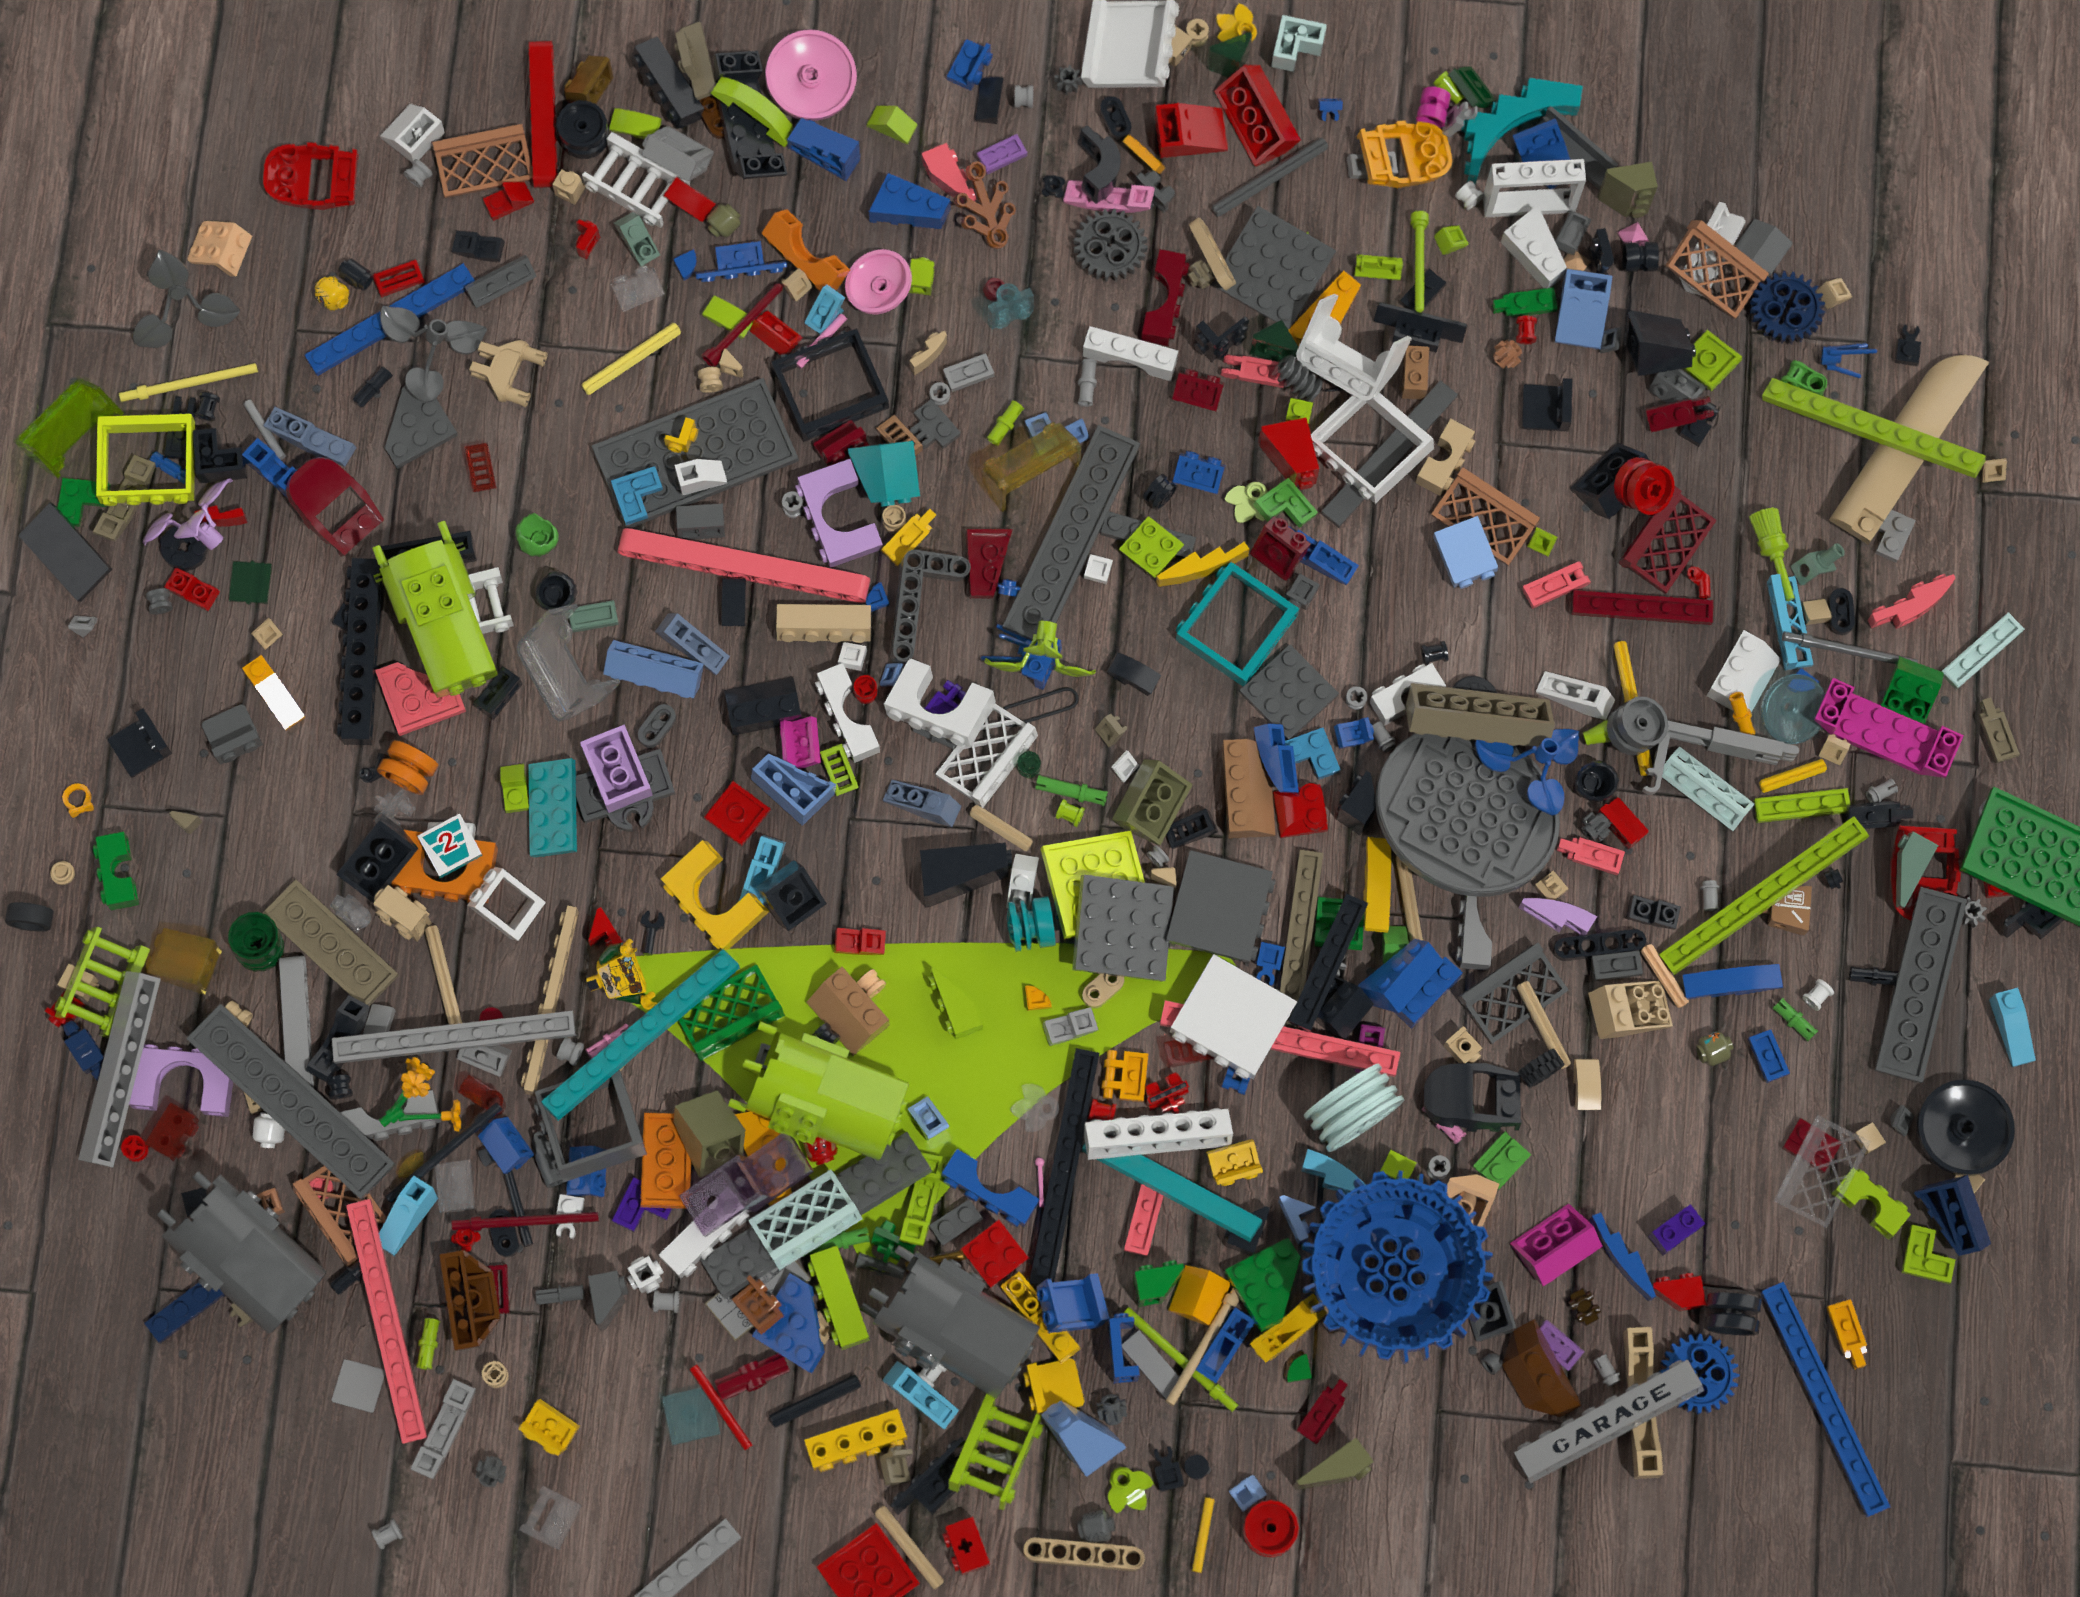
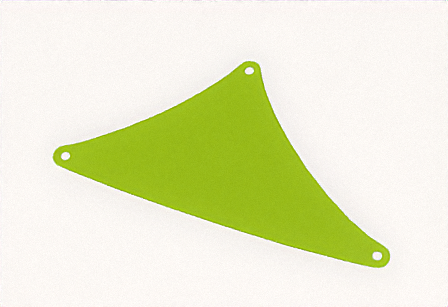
[631,943,1236,1272]

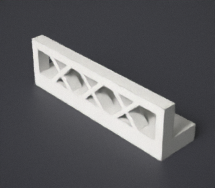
[1680,202,1745,297]

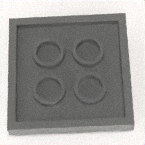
[1239,645,1339,740]

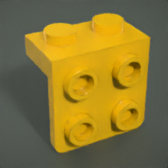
[1023,1358,1084,1415]

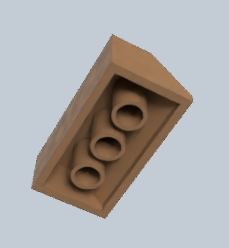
[1222,739,1275,839]

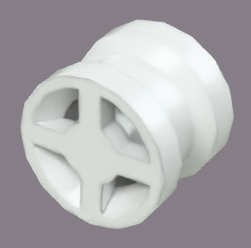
[1455,181,1484,210]

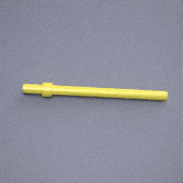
[119,363,258,402]

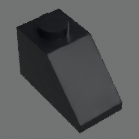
[1223,1206,1270,1256]

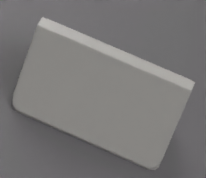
[362,1004,396,1035]
[456,1045,512,1077]

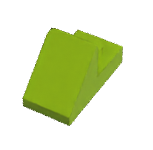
[500,764,529,813]

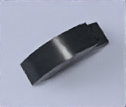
[1077,125,1121,204]
[306,995,370,1082]

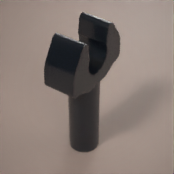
[641,910,665,956]

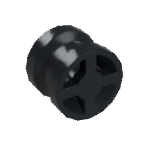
[812,1023,841,1044]
[327,1075,353,1099]

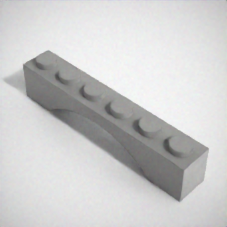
[1456,895,1492,971]

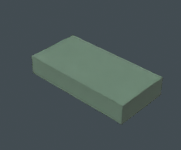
[568,600,619,633]

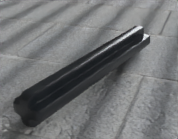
[769,1375,861,1428]

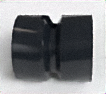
[1622,241,1659,272]

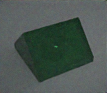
[1206,31,1252,78]
[1250,320,1298,362]

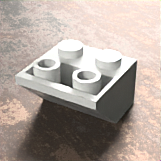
[380,104,445,163]

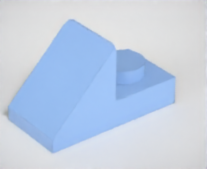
[908,1097,949,1141]
[1278,1195,1316,1245]

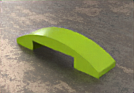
[711,77,794,148]
[900,1152,945,1246]

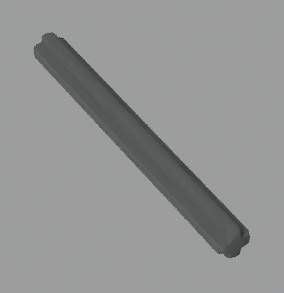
[1212,138,1328,217]

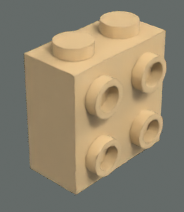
[373,885,432,942]

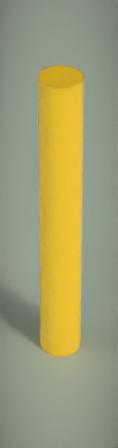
[1192,1498,1215,1573]

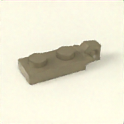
[1979,697,2020,764]

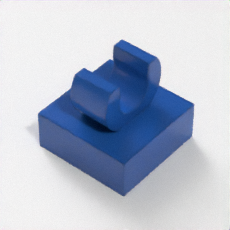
[1318,98,1342,121]

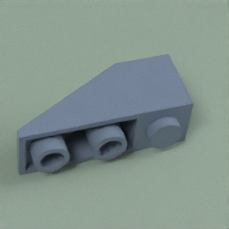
[883,780,961,827]

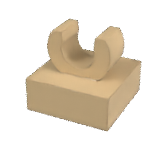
[781,268,813,302]
[1819,734,1850,765]
[1534,871,1568,900]

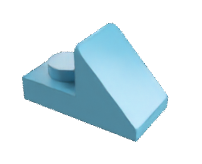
[804,285,845,335]

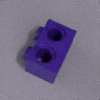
[1648,1204,1705,1256]

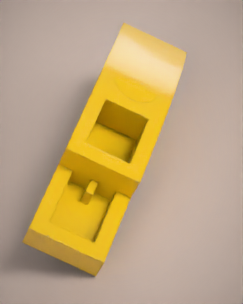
[1000,1271,1080,1364]

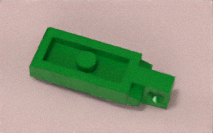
[1492,287,1558,318]

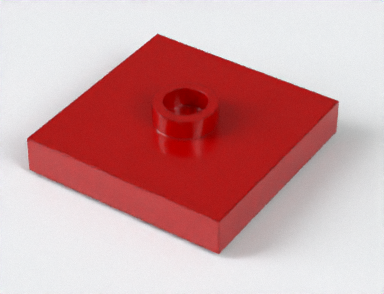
[704,781,771,847]

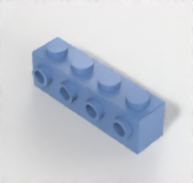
[603,640,704,698]

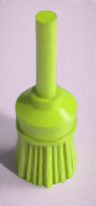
[1749,507,1795,601]

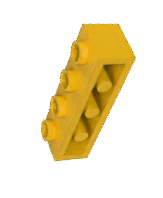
[804,1409,908,1473]

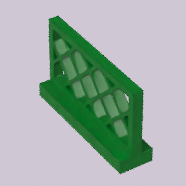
[678,964,785,1061]

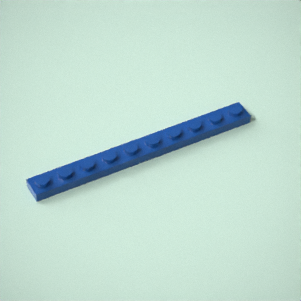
[1760,1282,1890,1517]

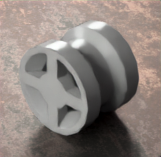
[1015,85,1033,108]
[404,159,433,188]
[557,1037,584,1066]

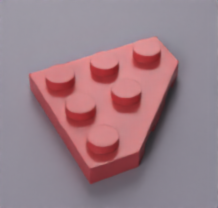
[375,662,466,736]

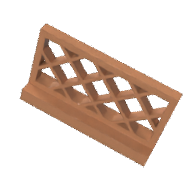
[433,124,533,198]
[1665,220,1769,319]
[1431,467,1540,566]
[293,1166,387,1267]

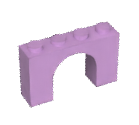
[795,459,883,568]
[129,1045,233,1117]

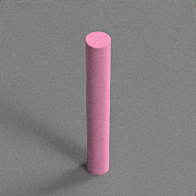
[797,313,847,369]

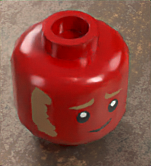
[803,1137,838,1165]

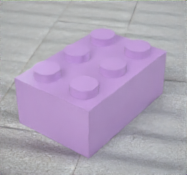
[580,725,653,813]

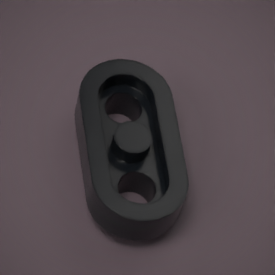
[1100,96,1132,140]
[1828,588,1855,635]
[489,1209,519,1258]

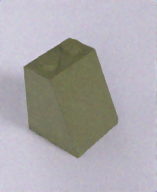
[674,1090,745,1177]

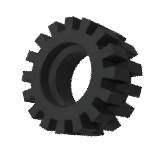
[1518,1048,1565,1088]

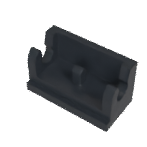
[473,666,522,721]

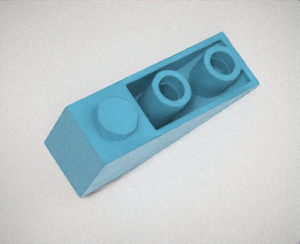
[379,1176,438,1256]

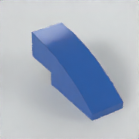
[1254,724,1299,793]
[1196,1307,1255,1383]

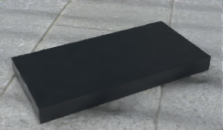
[18,503,112,602]

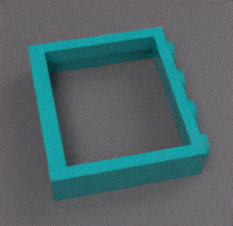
[1175,562,1299,687]

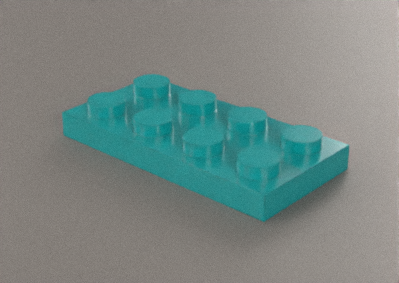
[529,758,577,858]

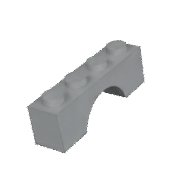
[339,1090,441,1141]

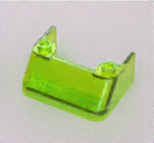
[15,379,124,478]

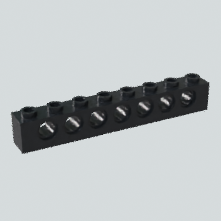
[337,558,382,745]

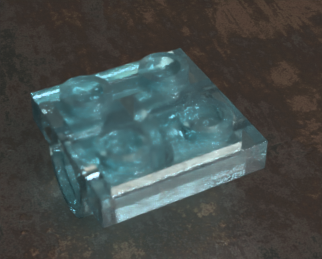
[988,283,1034,330]

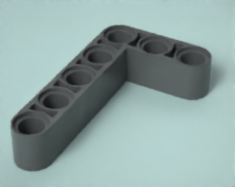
[890,550,971,665]

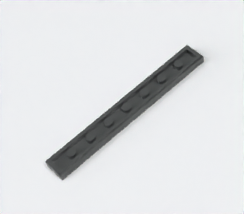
[1321,380,1458,528]

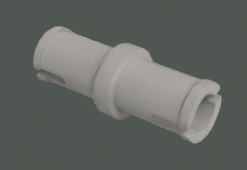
[1078,359,1097,407]

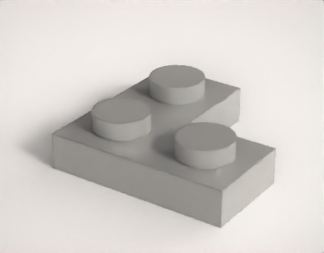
[1875,510,1916,563]

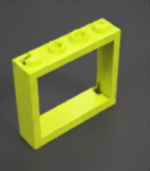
[96,414,195,506]

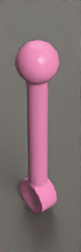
[1035,1158,1044,1208]

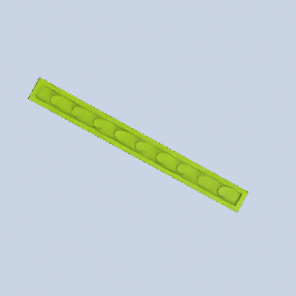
[1762,378,1986,478]
[1659,816,1869,975]

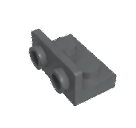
[1648,369,1706,404]

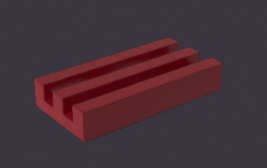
[487,1265,510,1314]

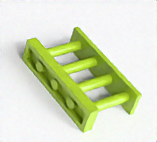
[55,927,150,1038]
[949,1394,1044,1510]

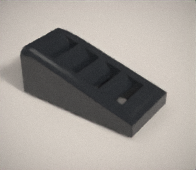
[1166,809,1218,849]

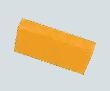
[1123,135,1165,174]

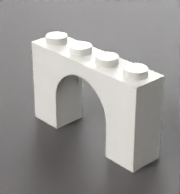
[884,658,996,748]

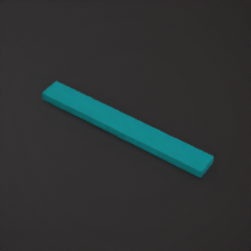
[1082,1136,1262,1242]

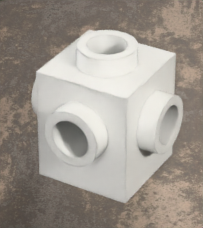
[627,1256,664,1294]

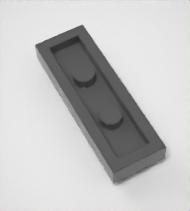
[465,255,537,308]

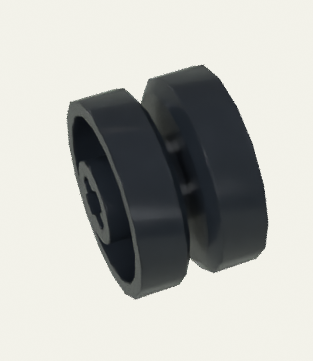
[557,100,609,159]
[1705,1292,1761,1336]

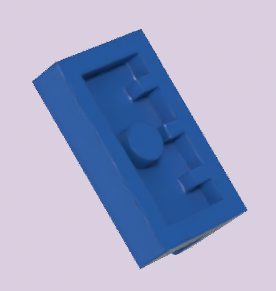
[947,39,993,91]
[1173,451,1226,494]
[1021,639,1062,690]

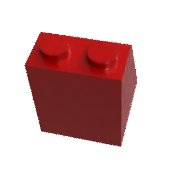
[1259,417,1319,490]

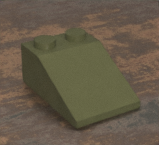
[1293,1438,1374,1490]

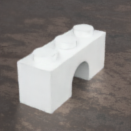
[1370,663,1446,726]

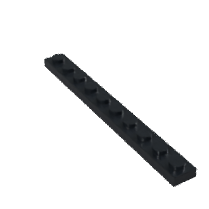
[1029,1048,1100,1286]

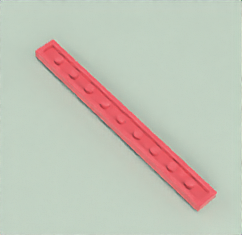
[1160,1000,1400,1077]
[346,1199,428,1444]

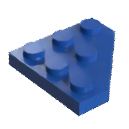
[752,1273,825,1373]

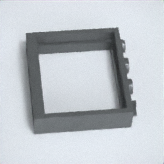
[534,1070,647,1182]

